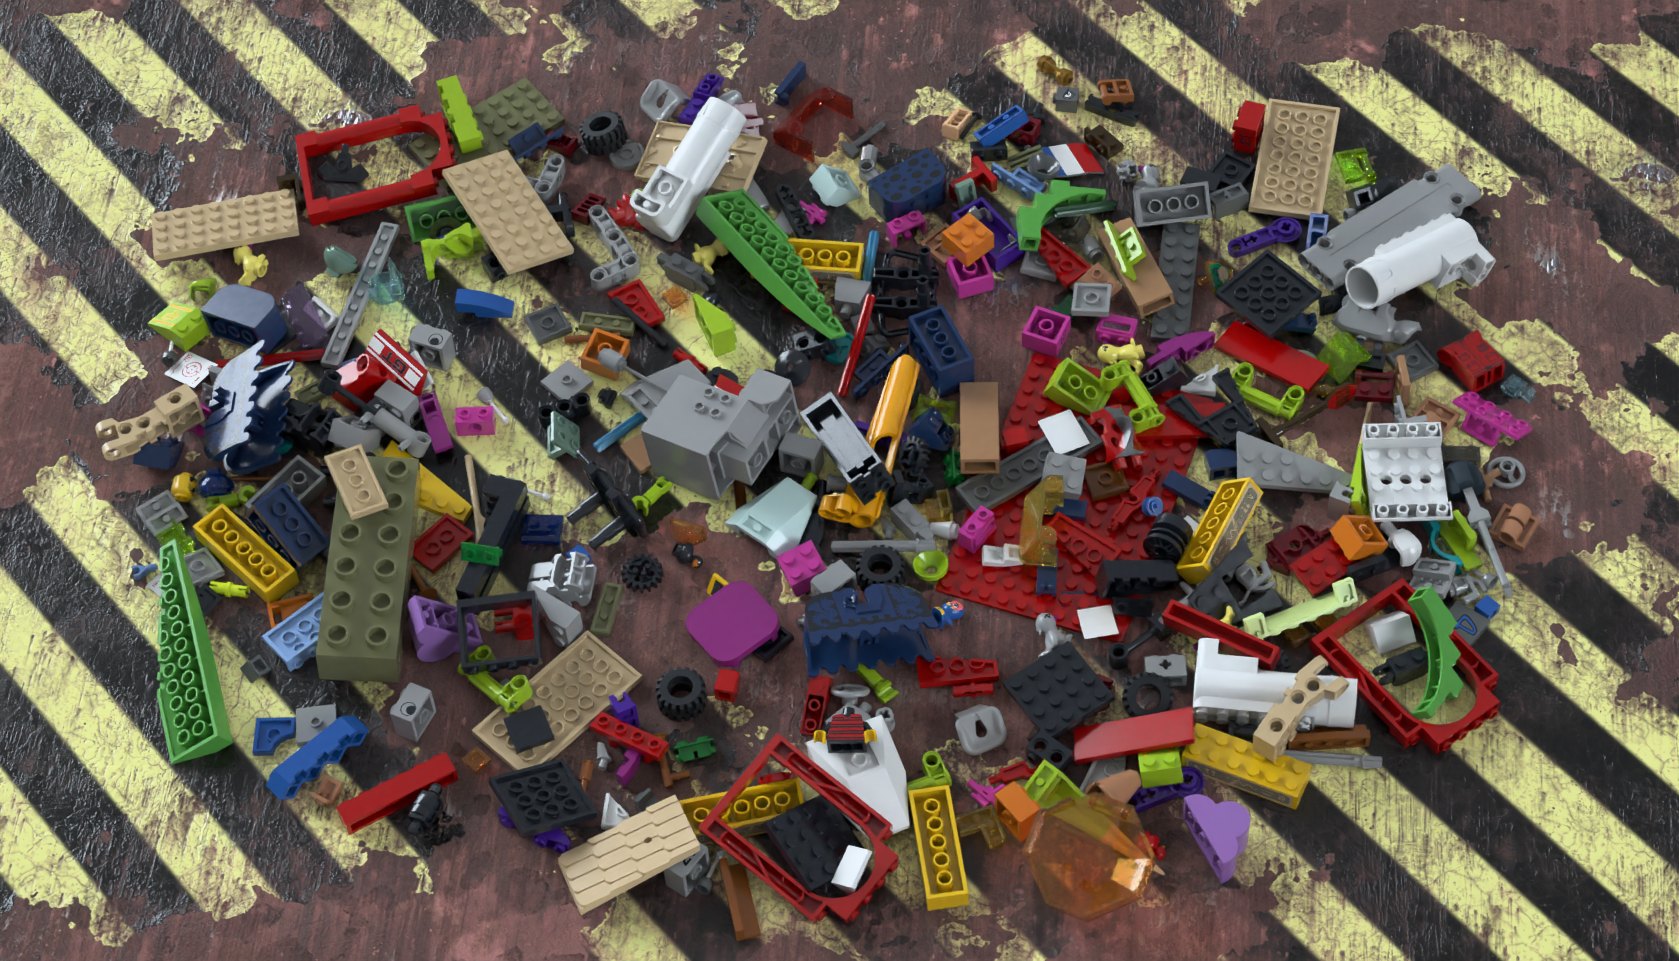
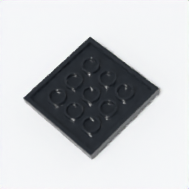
[1215,249,1322,340]
[1002,641,1115,739]
[488,758,598,838]
[762,795,871,893]

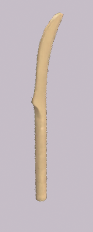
[464,454,486,544]

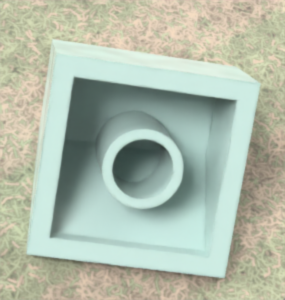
[809,164,862,207]

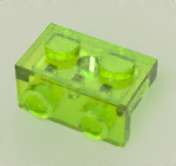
[156,518,195,556]

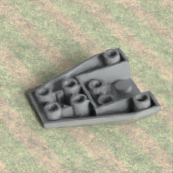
[619,359,711,420]

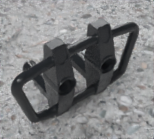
[872,246,939,338]
[565,449,648,551]

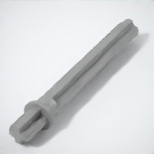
[831,538,936,553]
[1284,750,1382,769]

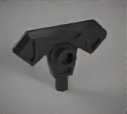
[317,144,369,183]

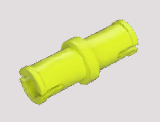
[209,581,250,598]

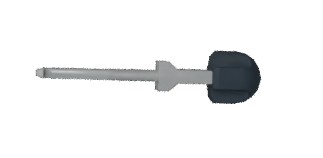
[1444,459,1513,599]

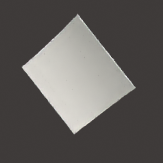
[1077,605,1119,639]

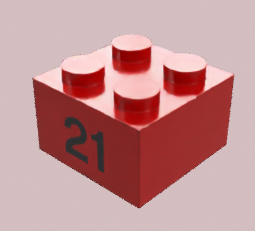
[1231,100,1266,154]

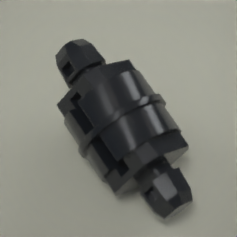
[407,783,443,836]

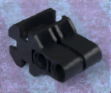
[278,398,342,459]

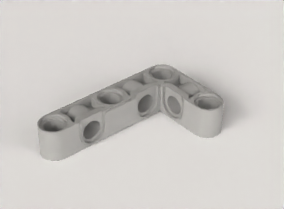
[525,154,566,204]
[589,205,641,292]

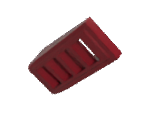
[545,130,579,158]
[571,193,606,226]

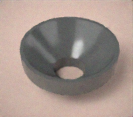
[1027,154,1060,181]

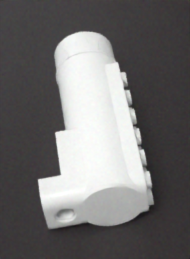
[630,97,747,242]
[1345,213,1496,309]
[1192,638,1357,732]

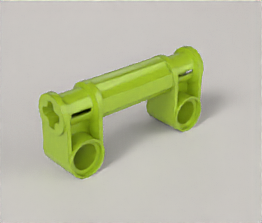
[1100,359,1165,434]
[1232,362,1304,421]
[458,645,533,713]
[907,751,952,801]

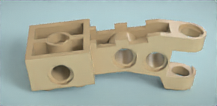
[95,383,205,461]
[1253,655,1350,762]

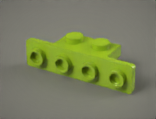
[1104,220,1147,281]
[1437,510,1483,571]

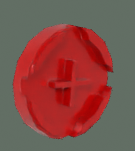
[758,771,798,785]

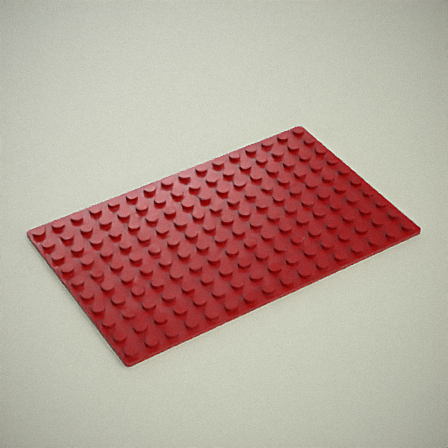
[936,353,1213,643]

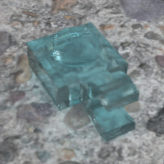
[1501,374,1536,403]

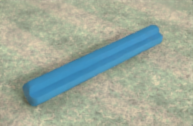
[862,230,879,283]
[593,412,647,452]

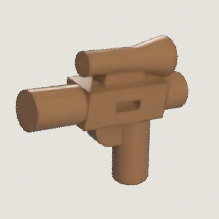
[1479,468,1501,503]

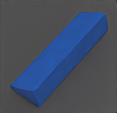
[973,105,1029,147]

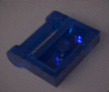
[521,514,564,546]

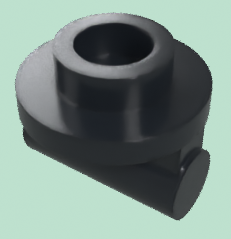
[597,387,618,409]

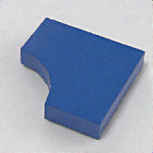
[252,717,296,756]

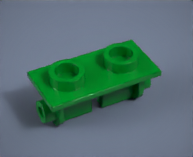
[943,447,965,489]
[461,542,503,566]
[673,736,716,763]

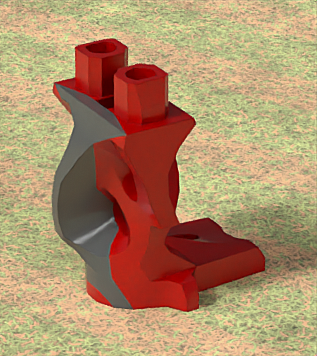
[1085,404,1146,472]

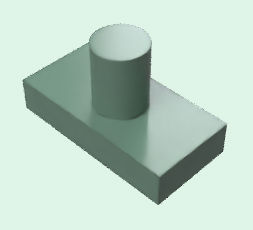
[954,178,977,209]

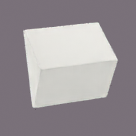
[1363,610,1416,656]
[831,845,872,895]

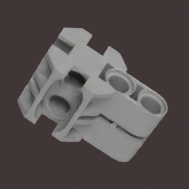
[527,552,597,607]

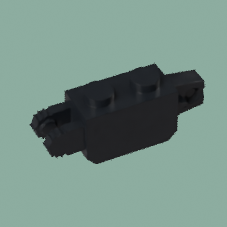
[1372,646,1428,687]

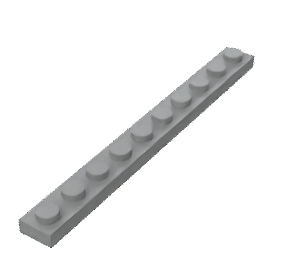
[321,222,400,370]

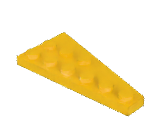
[381,440,473,525]

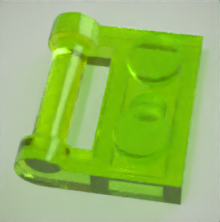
[1335,147,1377,184]
[912,394,957,426]

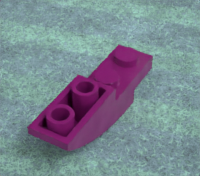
[1146,331,1215,373]
[417,390,453,454]

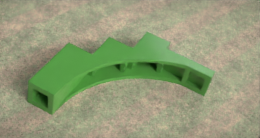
[1016,180,1106,251]
[1408,586,1464,720]

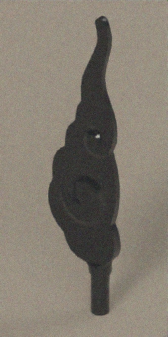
[798,479,827,595]

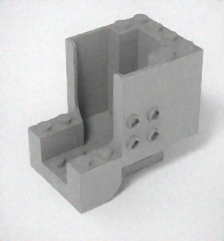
[640,368,802,501]

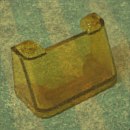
[1018,475,1064,567]

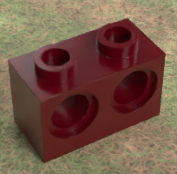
[1004,116,1041,147]

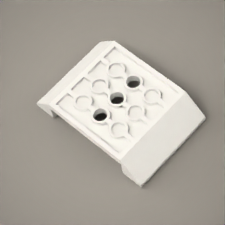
[1362,422,1453,522]

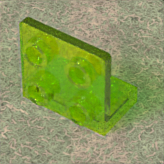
[1315,331,1372,384]

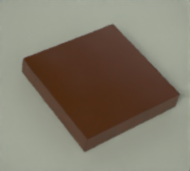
[1084,461,1130,502]

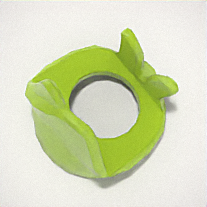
[188,278,217,301]

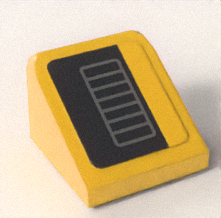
[707,573,729,596]

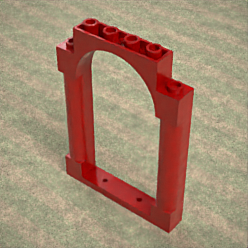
[294,104,457,226]
[1310,578,1500,755]
[698,733,899,924]

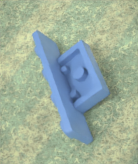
[991,163,1047,202]

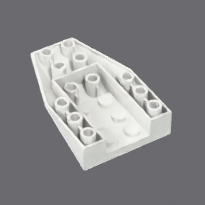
[806,715,910,840]

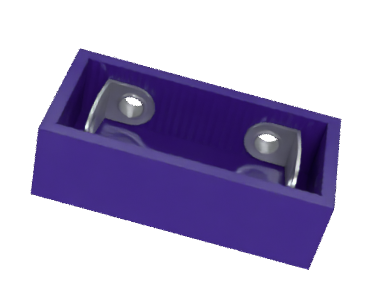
[952,197,1025,273]

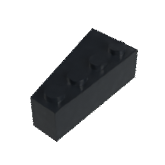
[1094,560,1179,600]

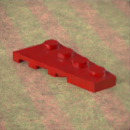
[1037,227,1092,289]
[1047,511,1122,577]
[916,655,999,689]

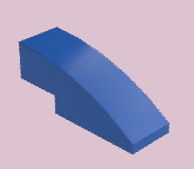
[1306,213,1329,250]
[455,289,515,318]

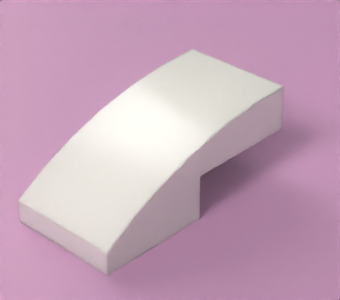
[982,543,1024,567]

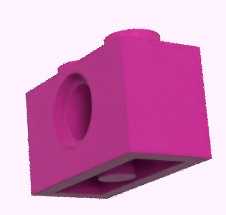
[455,406,496,436]

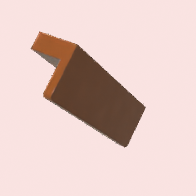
[1287,724,1370,751]
[719,858,761,941]

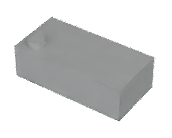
[1133,181,1212,227]
[245,455,328,513]

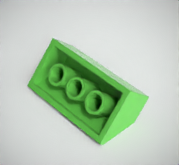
[404,194,476,243]

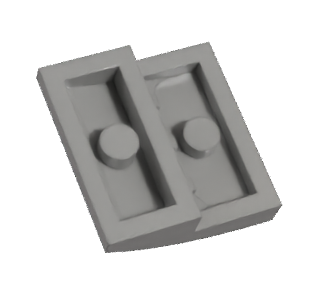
[135,489,188,537]
[1409,557,1457,600]

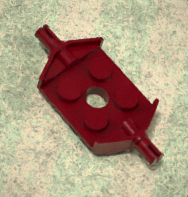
[1257,524,1332,576]

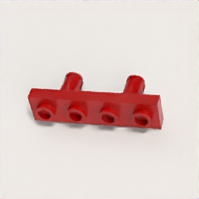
[590,711,669,763]

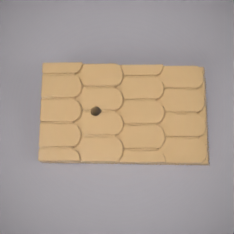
[634,120,768,194]
[558,795,700,915]

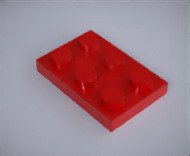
[413,513,474,574]
[1288,536,1358,597]

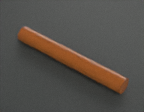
[564,332,620,343]

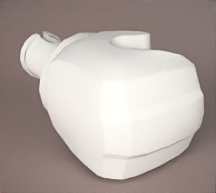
[1380,521,1422,567]

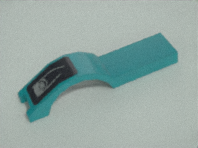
[1420,520,1463,576]

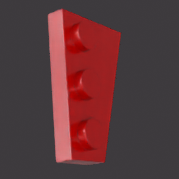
[607,279,665,327]

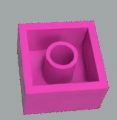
[947,255,994,299]
[1022,306,1071,358]
[776,540,826,597]

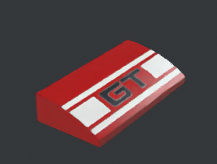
[365,329,428,398]

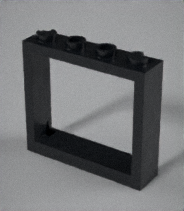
[456,590,543,675]

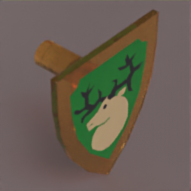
[1198,259,1233,298]

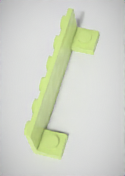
[1238,577,1358,640]

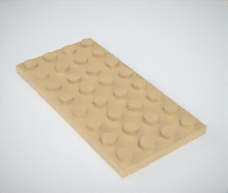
[1248,98,1340,220]
[442,150,574,275]
[151,188,299,261]
[472,630,643,771]

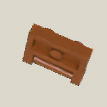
[1097,79,1134,105]

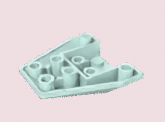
[725,477,818,559]

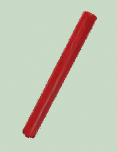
[837,294,876,398]
[215,348,325,369]

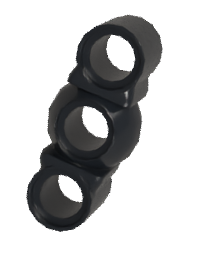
[538,392,592,429]

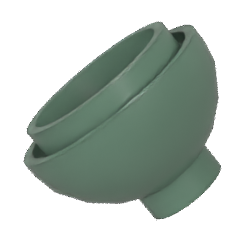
[324,245,358,278]

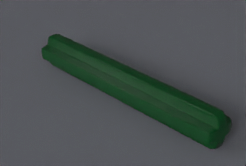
[1052,200,1117,218]

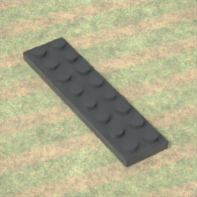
[1151,222,1200,342]
[955,416,1103,513]

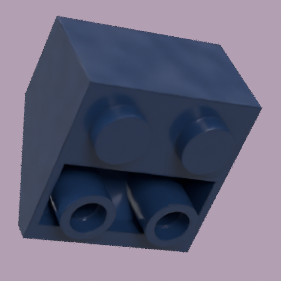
[907,406,956,451]
[133,435,185,470]

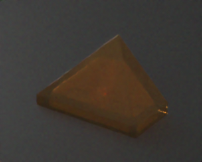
[669,516,707,546]

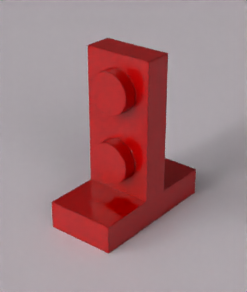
[949,156,997,200]

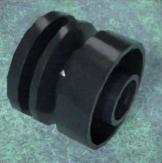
[1143,513,1193,564]

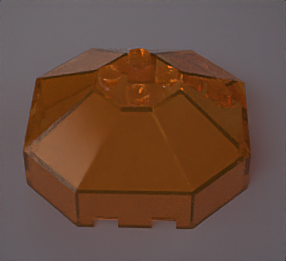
[1022,792,1157,922]

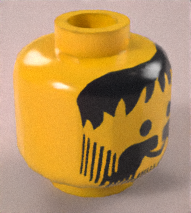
[171,472,198,502]

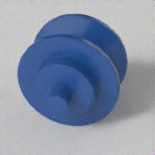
[1142,497,1163,516]

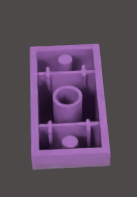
[408,595,483,662]
[1182,794,1250,884]

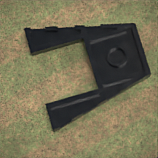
[1165,367,1257,448]
[1187,539,1283,624]

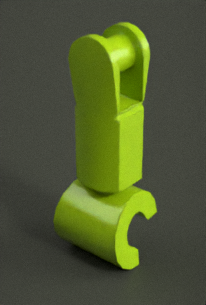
[632,476,673,516]
[205,485,256,513]
[856,664,899,704]

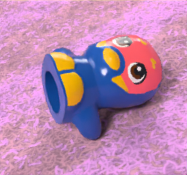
[932,601,964,629]

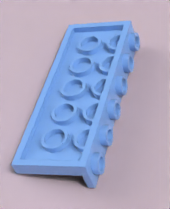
[262,592,324,672]

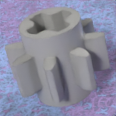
[1116,159,1138,182]

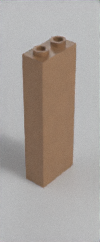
[1097,217,1175,318]
[960,382,999,474]

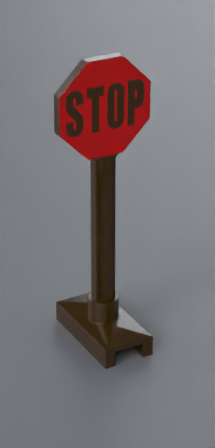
[1255,382,1357,448]

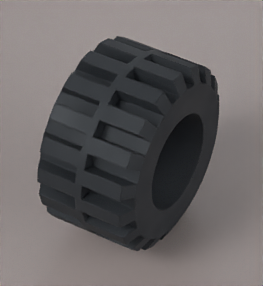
[579,111,628,156]
[856,545,905,591]
[655,667,707,722]
[1122,672,1174,718]

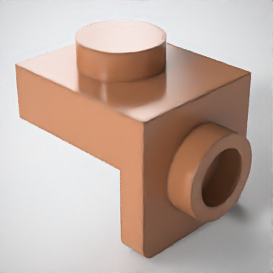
[310,774,345,806]

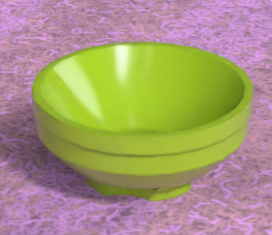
[913,549,948,581]

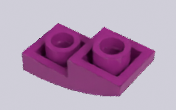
[616,748,642,788]

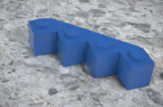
[266,715,369,800]

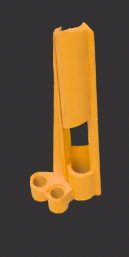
[818,354,920,528]

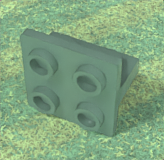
[547,411,580,460]

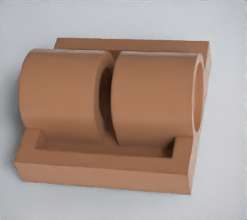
[1488,503,1540,552]

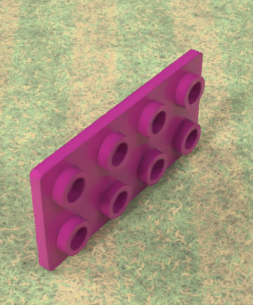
[1452,391,1533,447]

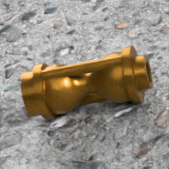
[1037,55,1074,87]

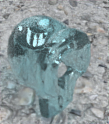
[368,257,405,305]

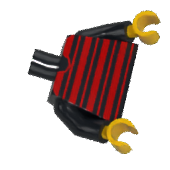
[814,707,877,753]

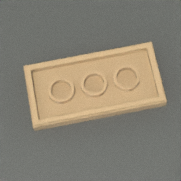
[324,444,389,520]

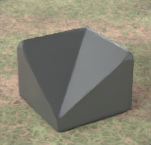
[240,654,271,683]

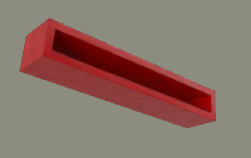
[1162,599,1280,671]
[336,752,459,835]

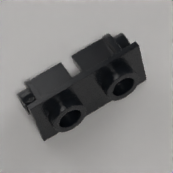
[1113,595,1155,618]

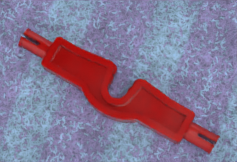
[1107,468,1160,534]
[988,750,1074,785]

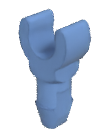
[131,563,158,580]

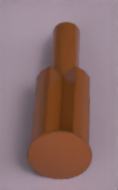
[579,760,594,792]

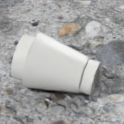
[930,521,960,540]

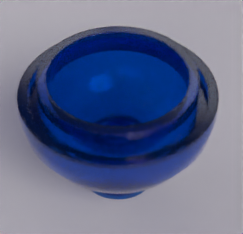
[196,468,235,498]

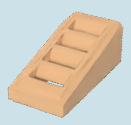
[942,107,973,140]

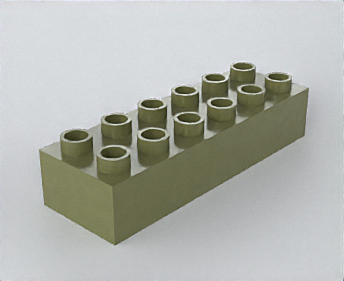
[316,456,421,683]

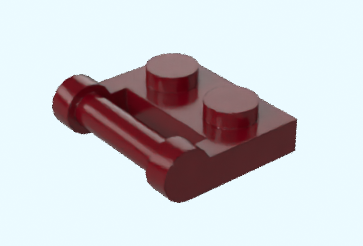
[1354,369,1394,403]

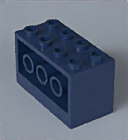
[908,304,974,399]
[245,482,330,573]

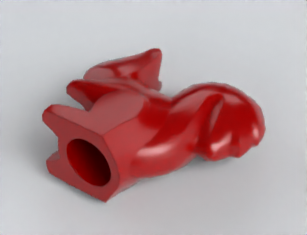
[608,194,646,230]

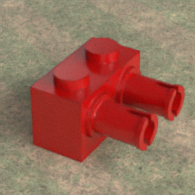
[494,605,534,641]

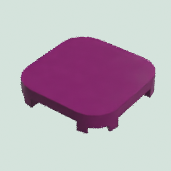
[686,581,781,669]

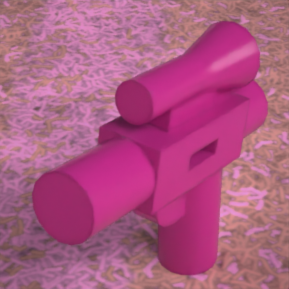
[799,200,827,225]
[967,779,1006,810]

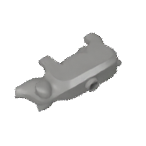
[1332,294,1422,344]

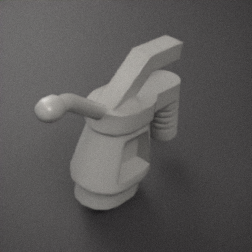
[1234,561,1276,607]
[1447,571,1487,605]

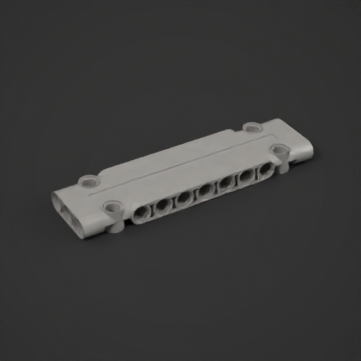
[1298,164,1481,291]

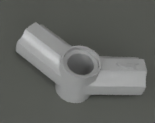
[858,144,881,183]

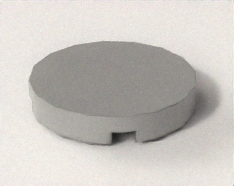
[609,140,644,171]

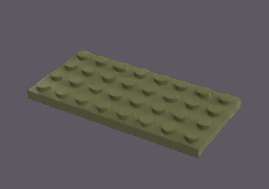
[408,77,565,191]

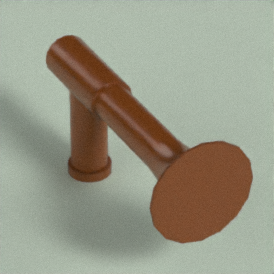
[411,563,437,600]
[654,733,690,789]

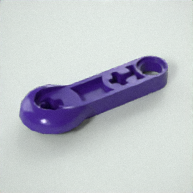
[1228,217,1302,258]
[1123,767,1205,815]

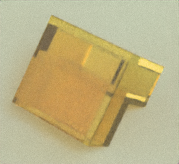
[924,489,953,524]

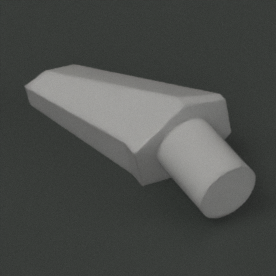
[879,516,897,540]
[597,742,612,771]

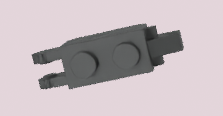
[656,253,715,293]

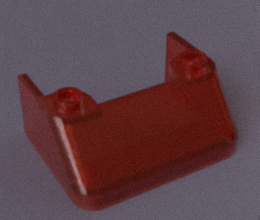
[773,87,854,163]

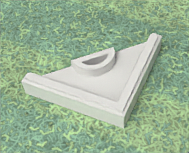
[1181,364,1219,396]
[601,793,630,830]

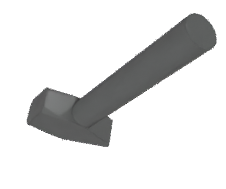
[841,120,886,160]

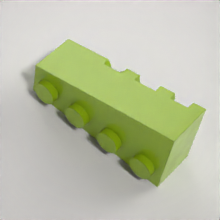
[436,75,484,154]

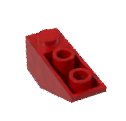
[800,675,834,736]

